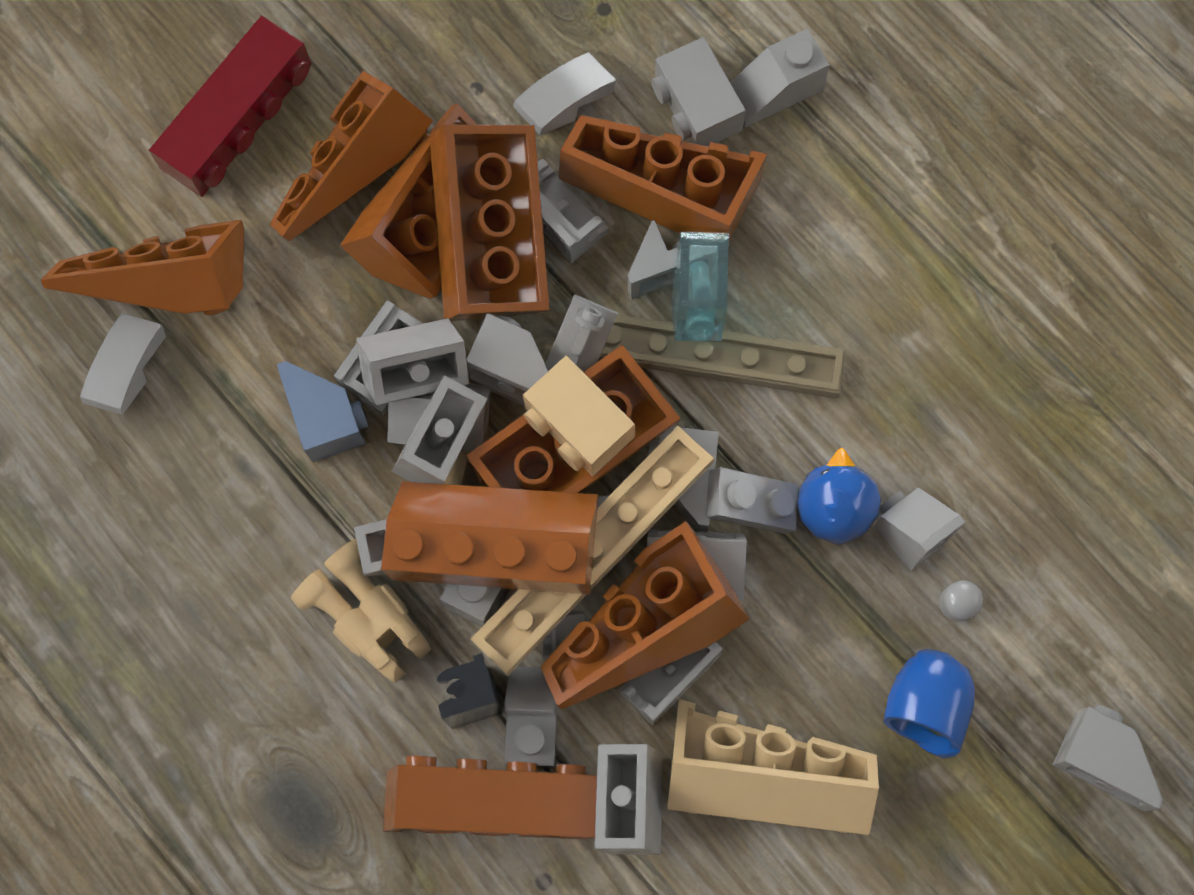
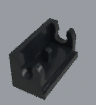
[437,653,504,729]

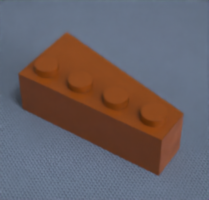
[559,115,767,253]
[383,756,597,839]

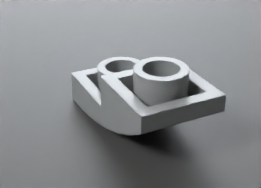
[513,52,616,135]
[80,313,166,415]

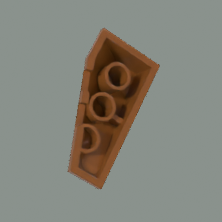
[269,71,433,242]
[340,103,477,299]
[41,219,244,315]
[540,521,750,709]

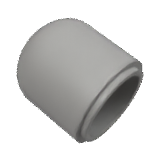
[939,580,983,622]

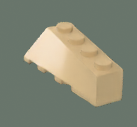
[667,699,879,835]

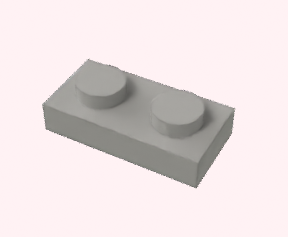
[706,467,798,534]

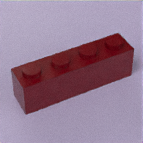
[148,15,312,197]

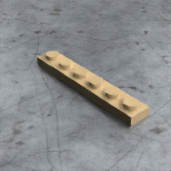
[471,426,714,676]

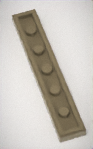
[598,314,846,398]

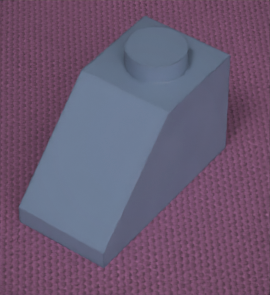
[277,361,369,462]

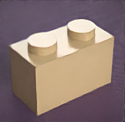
[523,356,635,477]

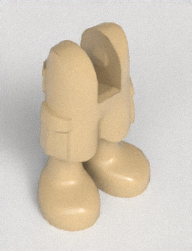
[290,539,431,683]

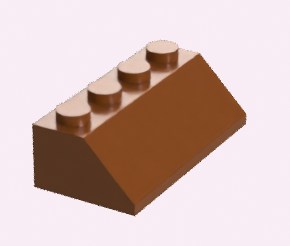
[430,125,550,321]
[466,345,680,493]
[381,481,599,595]

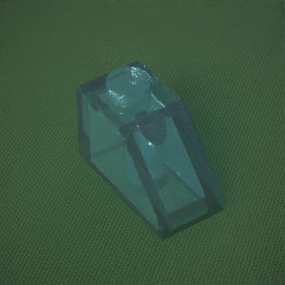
[671,232,729,342]

